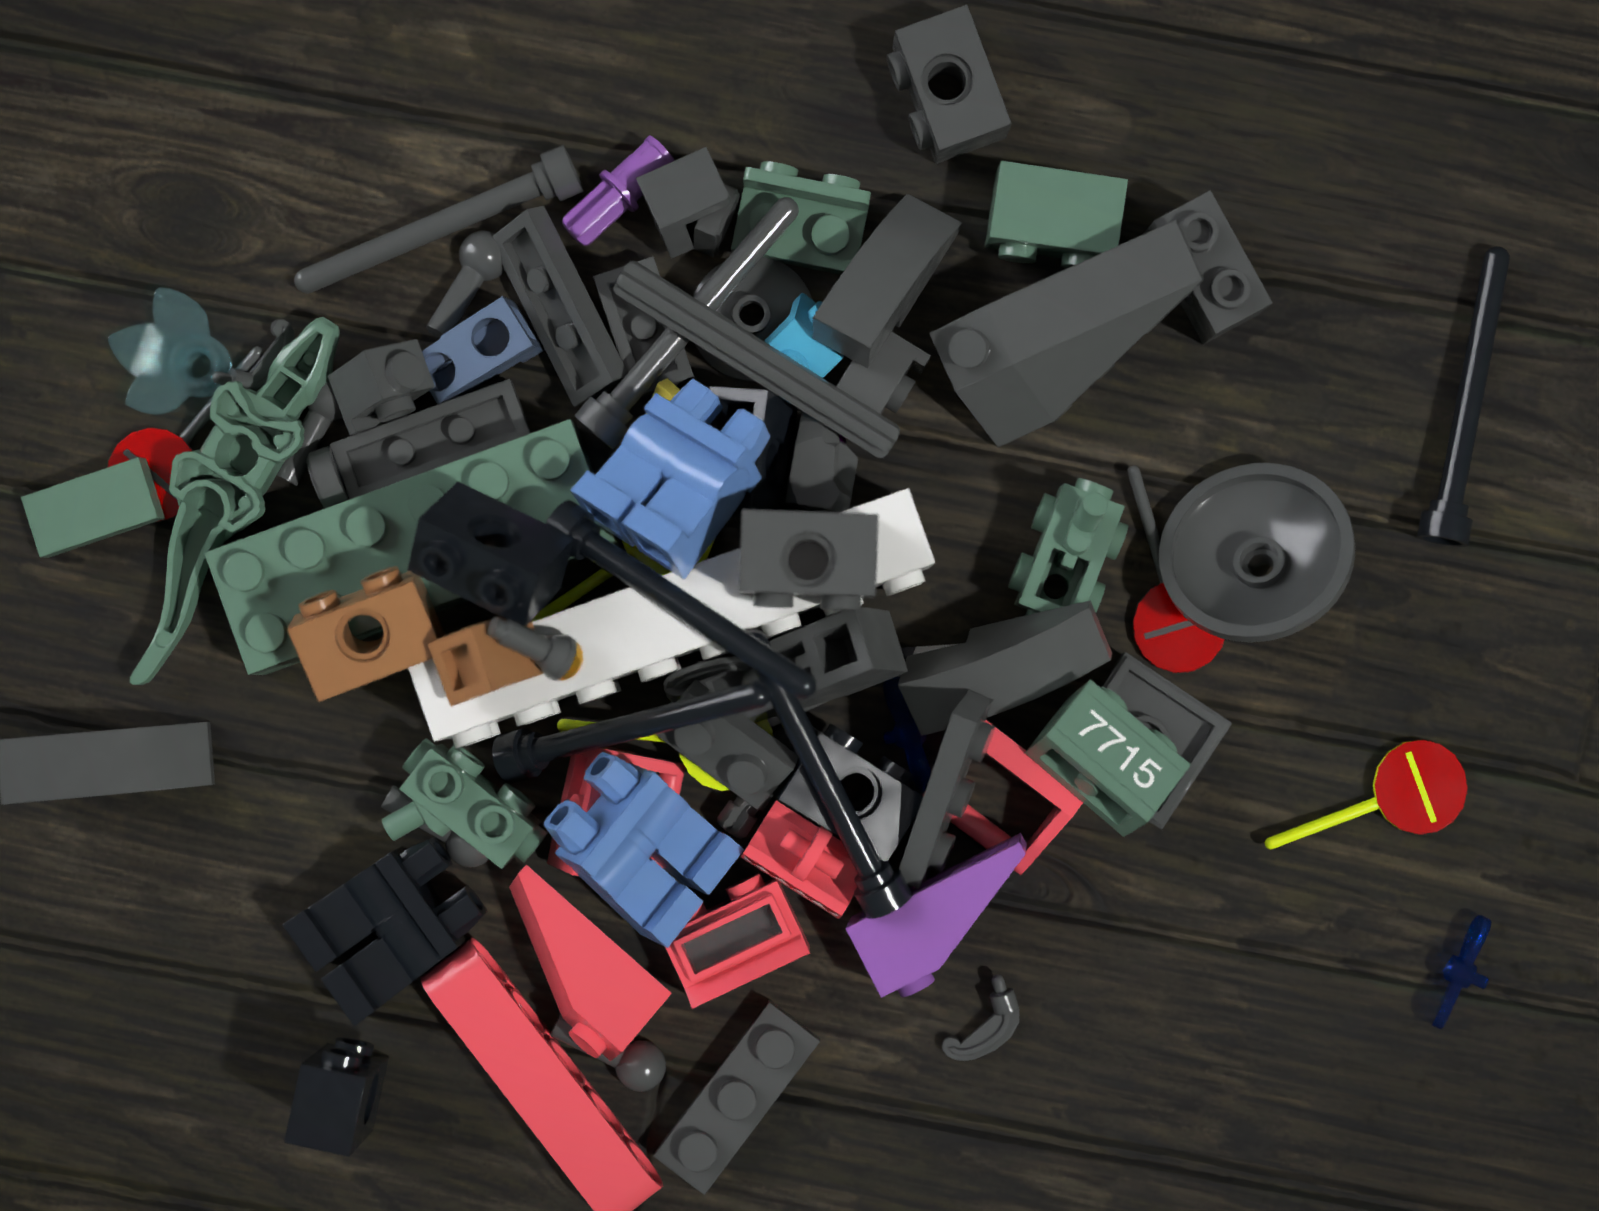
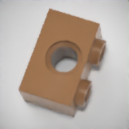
[287,566,446,702]

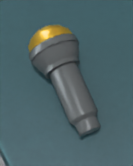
[487,617,583,681]

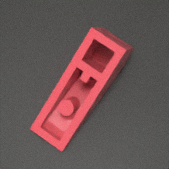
[509,865,672,1061]

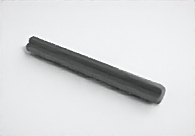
[613,261,901,458]

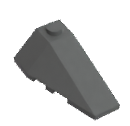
[929,220,1204,447]

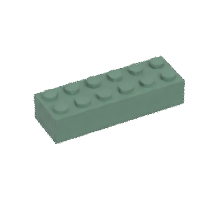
[204,419,620,675]

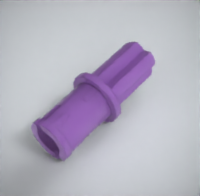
[562,135,675,246]

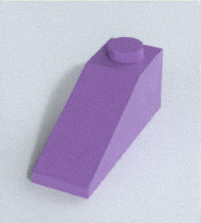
[845,833,1027,998]

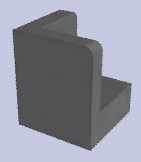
[636,147,731,259]

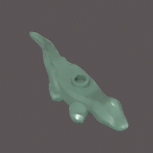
[130,317,340,685]

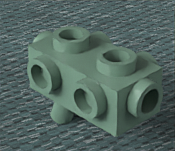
[1008,478,1129,616]
[382,738,548,869]

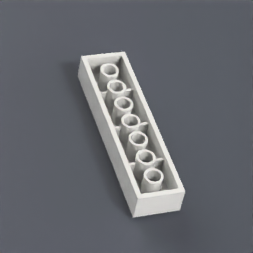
[408,488,935,748]

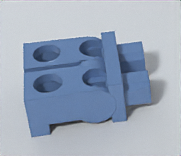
[571,379,770,580]
[544,752,744,948]

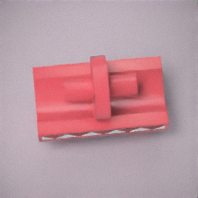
[741,800,858,919]

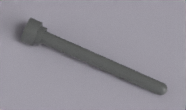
[294,144,584,294]
[574,197,799,449]

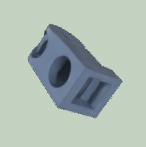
[422,296,545,405]

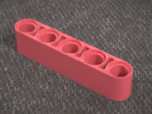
[420,938,664,1211]

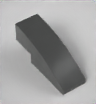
[812,194,962,368]
[898,600,1112,736]
[0,722,215,805]

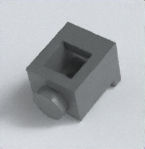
[836,332,931,415]
[327,339,435,435]

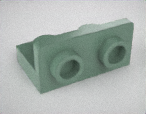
[731,161,871,275]

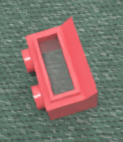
[665,873,810,1009]

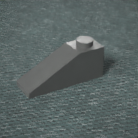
[699,607,908,723]

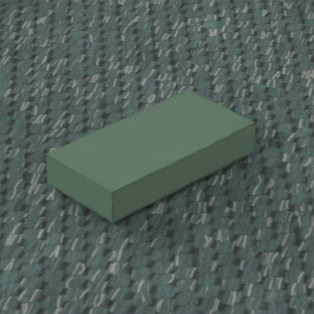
[21,457,165,558]

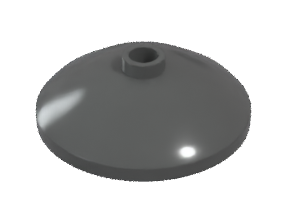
[1159,463,1355,642]

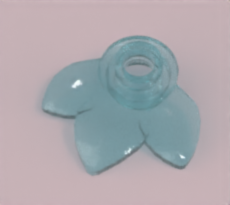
[108,288,232,415]

